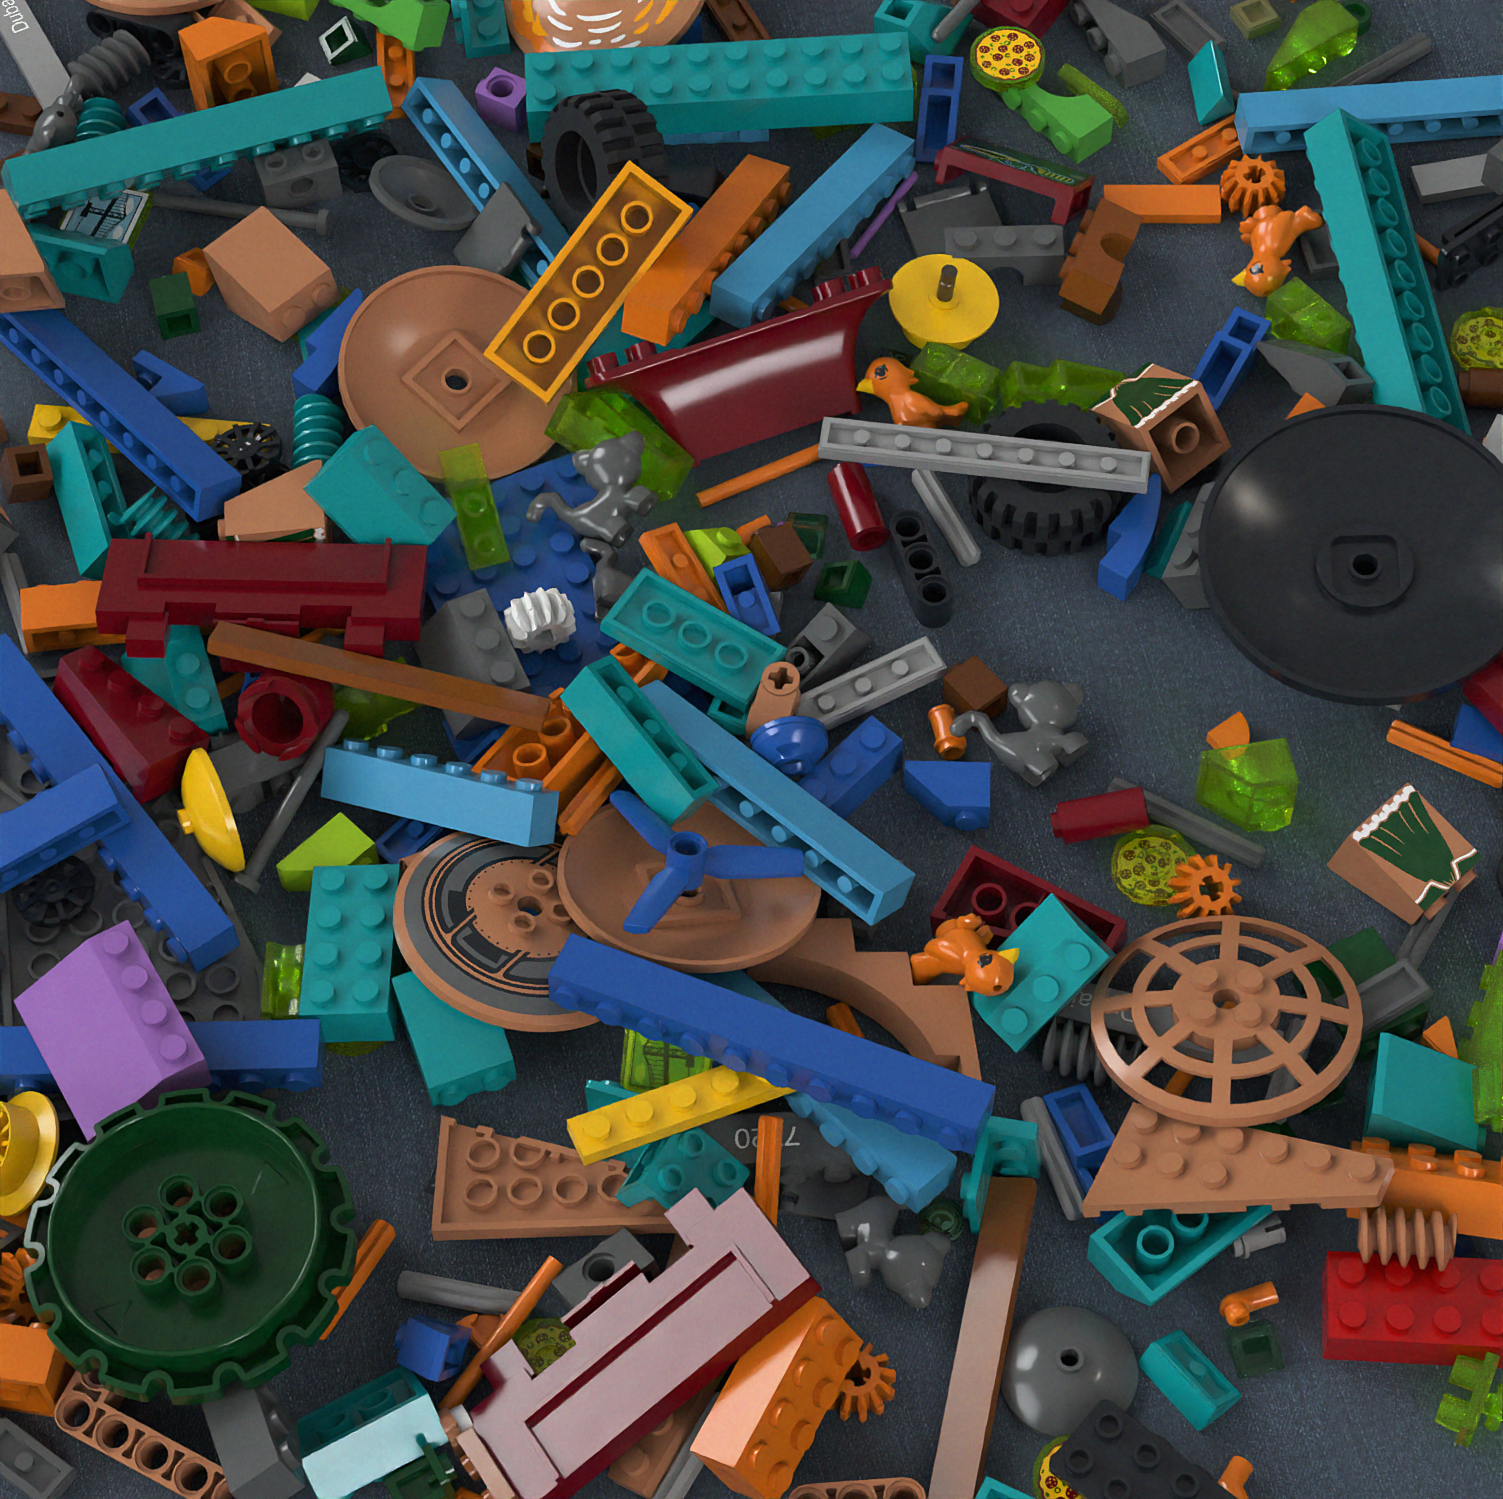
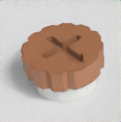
[437,1404,474,1459]

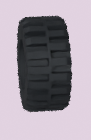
[541,89,669,236]
[968,399,1123,558]

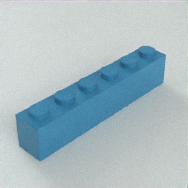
[321,738,559,847]

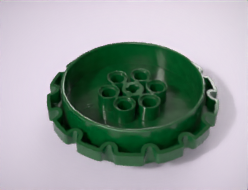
[24,1088,358,1405]

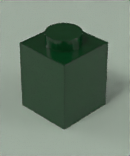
[148,271,201,340]

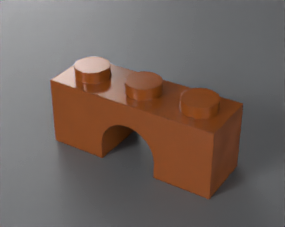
[1058,197,1143,315]

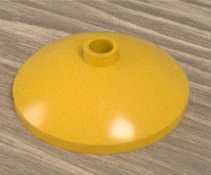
[177,747,245,873]

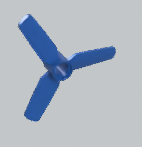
[610,790,804,934]

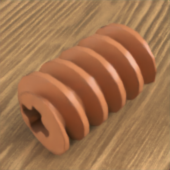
[1357,1205,1457,1272]

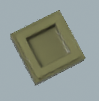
[1229,0,1281,41]

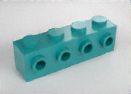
[46,420,136,581]
[559,654,720,827]

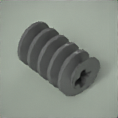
[65,29,151,103]
[1042,1016,1142,1092]

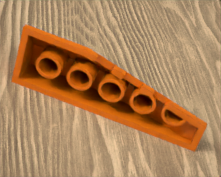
[472,643,668,824]

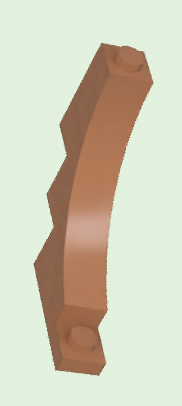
[745,918,982,1081]

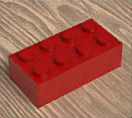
[1322,1251,1503,1369]

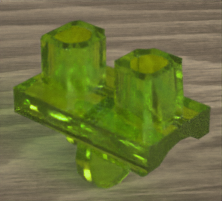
[260,941,306,1020]
[1434,1351,1503,1448]

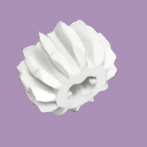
[504,587,576,654]

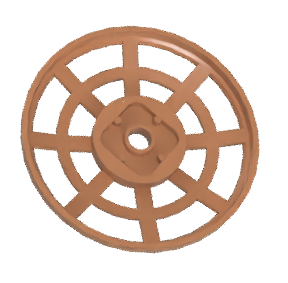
[1090,915,1363,1127]

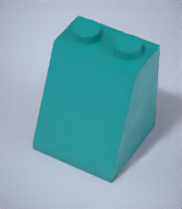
[391,971,517,1108]
[1363,1032,1490,1155]

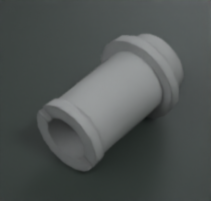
[1226,1214,1286,1260]

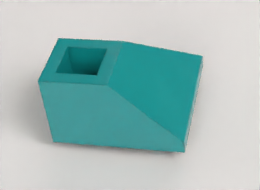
[874,0,973,65]

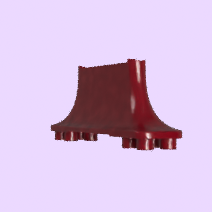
[584,265,894,470]

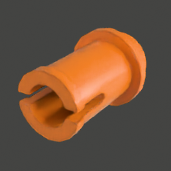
[928,704,967,761]

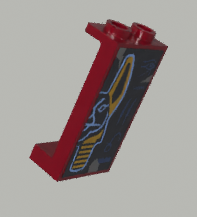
[934,135,1096,226]

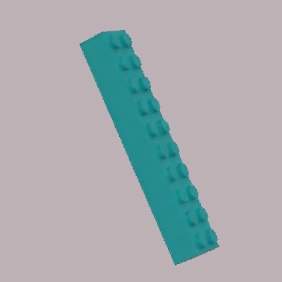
[524,32,914,143]
[0,65,393,221]
[1304,107,1472,437]

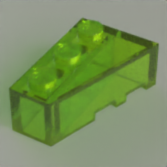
[544,389,695,501]

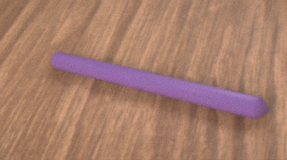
[849,171,918,259]

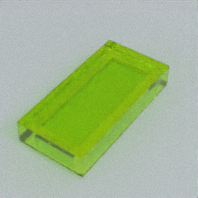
[1057,63,1130,128]

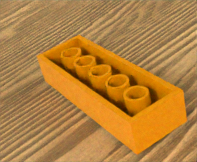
[483,160,694,406]

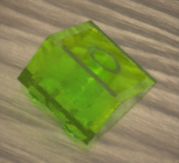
[1194,737,1299,832]

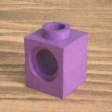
[475,67,528,134]

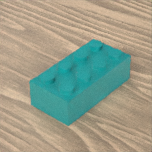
[298,864,403,1043]

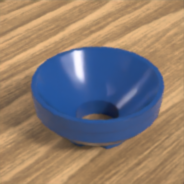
[750,716,828,778]

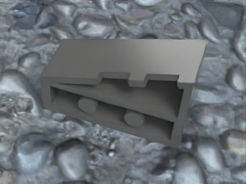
[201,1380,305,1499]

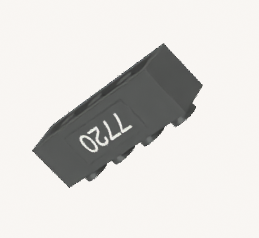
[699,1112,859,1187]

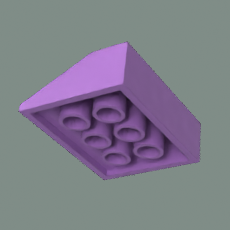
[14,919,213,1144]

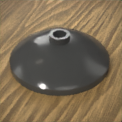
[369,155,480,232]
[1000,1306,1138,1441]

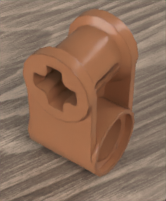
[745,661,801,740]

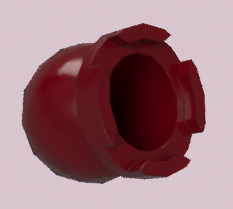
[235,668,337,761]

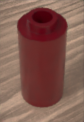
[826,461,889,552]
[1050,785,1151,845]

